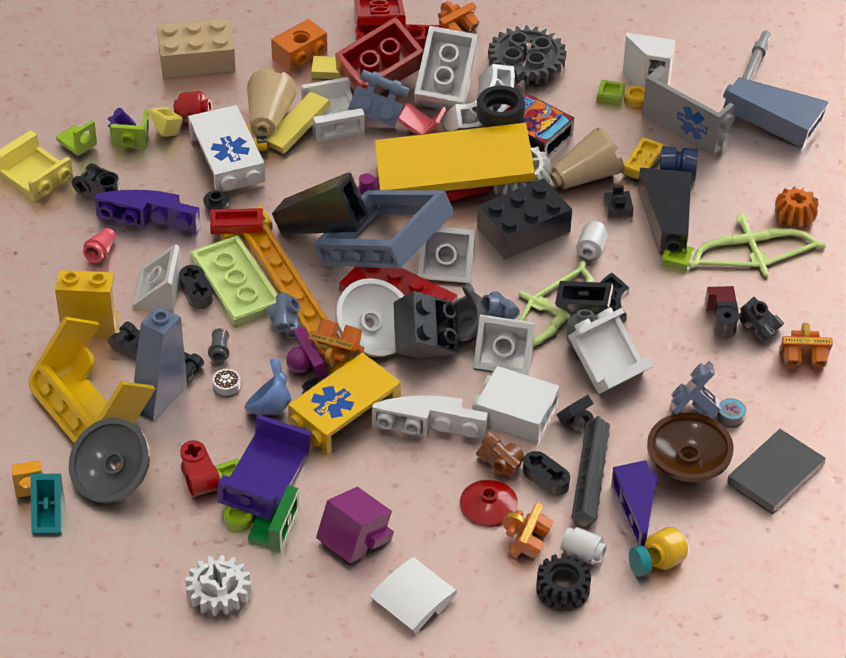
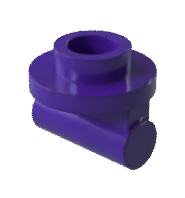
[107,108,136,128]

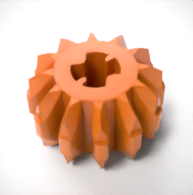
[774,186,819,229]

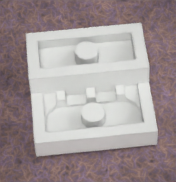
[370,557,458,634]

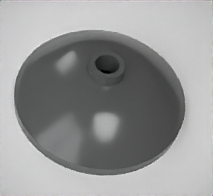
[69,418,150,503]

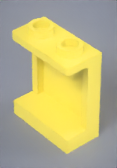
[0,130,73,203]

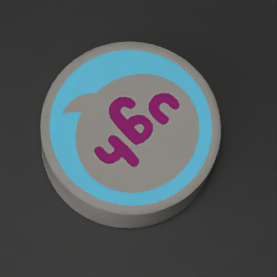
[717,398,746,426]

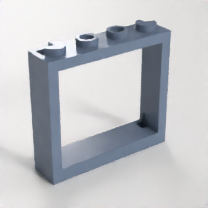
[313,190,454,268]

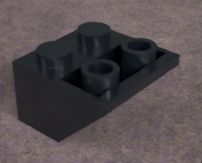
[393,291,459,358]

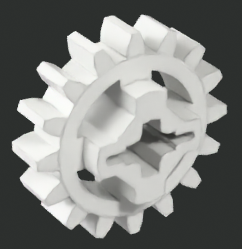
[185,555,251,616]

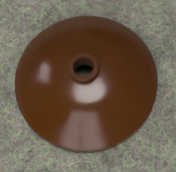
[647,413,734,482]

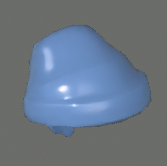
[244,358,292,416]

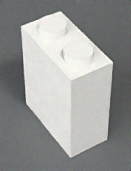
[472,366,560,443]

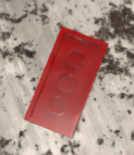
[339,267,458,302]

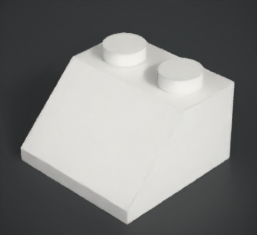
[418,227,477,283]

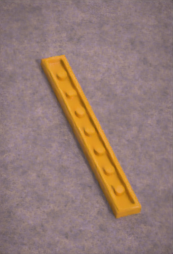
[243,224,353,375]

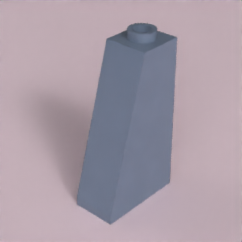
[723,77,829,148]
[134,306,187,421]

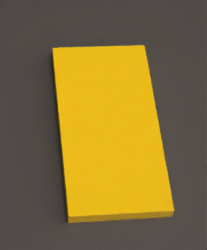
[375,123,535,191]

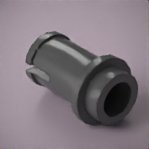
[208,328,230,363]

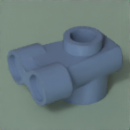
[482,291,520,320]
[267,292,301,339]

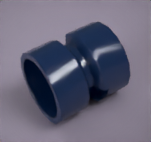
[660,146,698,182]

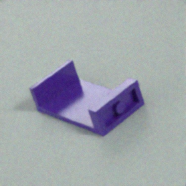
[217,414,312,521]

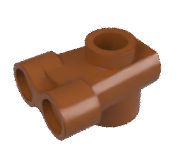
[476,432,524,478]

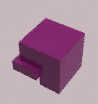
[316,486,394,563]

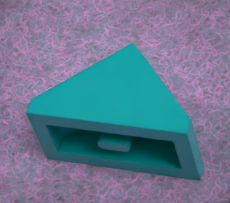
[31,473,65,533]

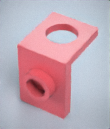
[397,103,446,135]

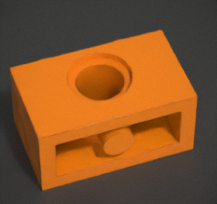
[271,19,327,72]

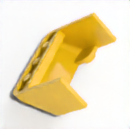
[28,317,156,443]

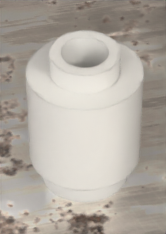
[576,221,608,260]
[560,527,607,565]

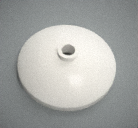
[335,278,404,357]

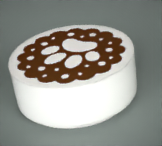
[212,369,241,396]

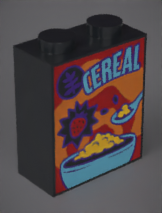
[504,93,575,158]

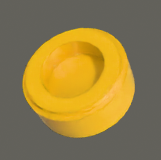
[624,86,645,108]

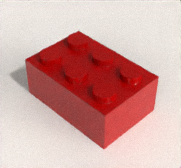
[335,17,424,94]

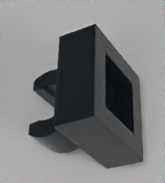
[603,185,634,218]
[556,395,594,431]

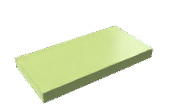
[190,235,278,326]

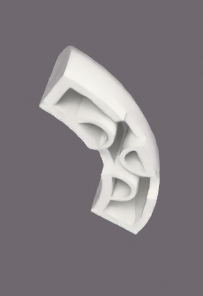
[442,64,515,131]

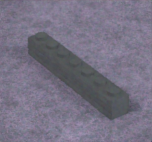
[571,416,610,527]

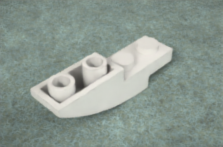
[372,396,488,439]

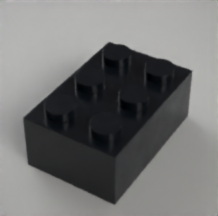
[477,178,572,259]

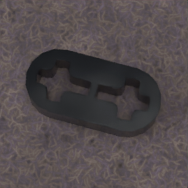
[179,265,213,309]
[523,451,570,496]

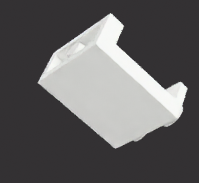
[301,77,365,142]
[568,308,654,395]

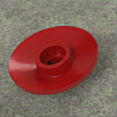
[460,480,518,527]

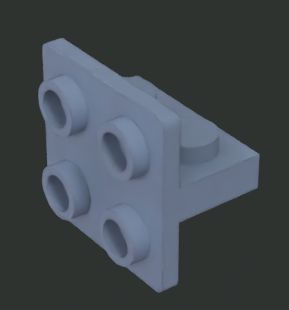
[671,361,721,418]

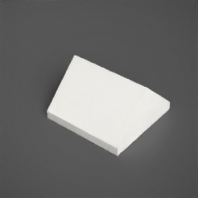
[132,244,181,312]
[473,314,535,375]

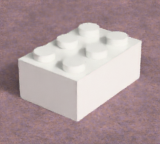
[414,26,478,111]

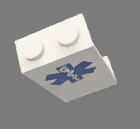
[188,105,265,192]

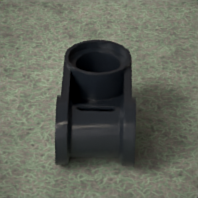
[72,163,121,200]

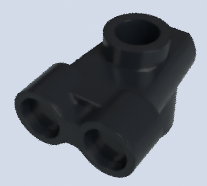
[739,296,785,343]

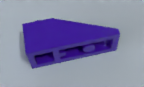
[611,460,658,547]

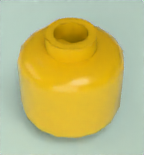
[645,527,689,570]

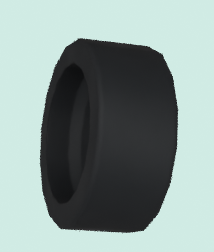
[477,85,525,127]

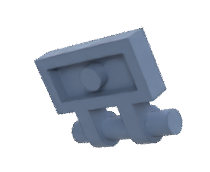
[348,70,410,128]

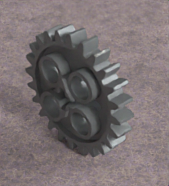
[488,25,567,85]

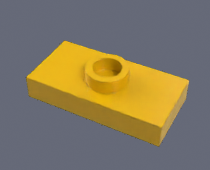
[621,137,665,180]

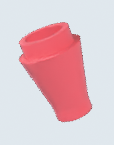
[83,228,116,263]

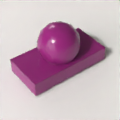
[286,326,329,380]

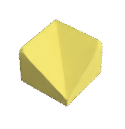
[148,107,183,137]

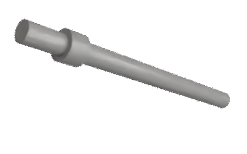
[731,31,771,126]

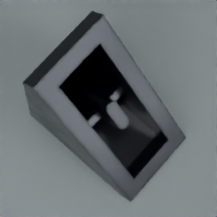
[555,281,613,315]

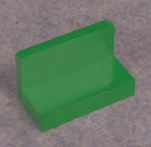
[248,485,299,551]

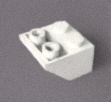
[622,32,676,88]

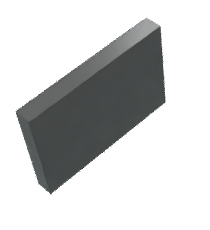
[727,429,826,513]

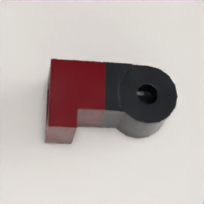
[705,286,739,338]

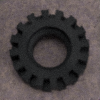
[536,553,591,611]

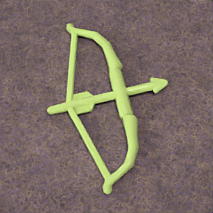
[688,213,826,277]
[518,261,593,347]

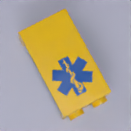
[288,353,401,454]

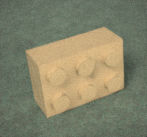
[157,18,236,79]

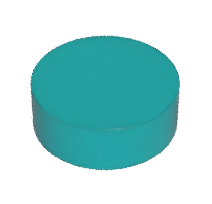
[629,545,652,577]

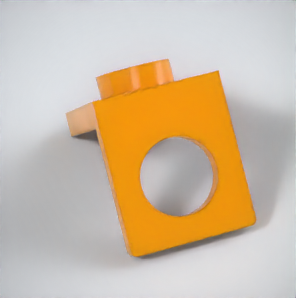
[11,460,42,498]

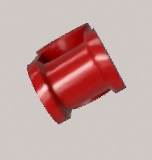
[180,440,220,497]

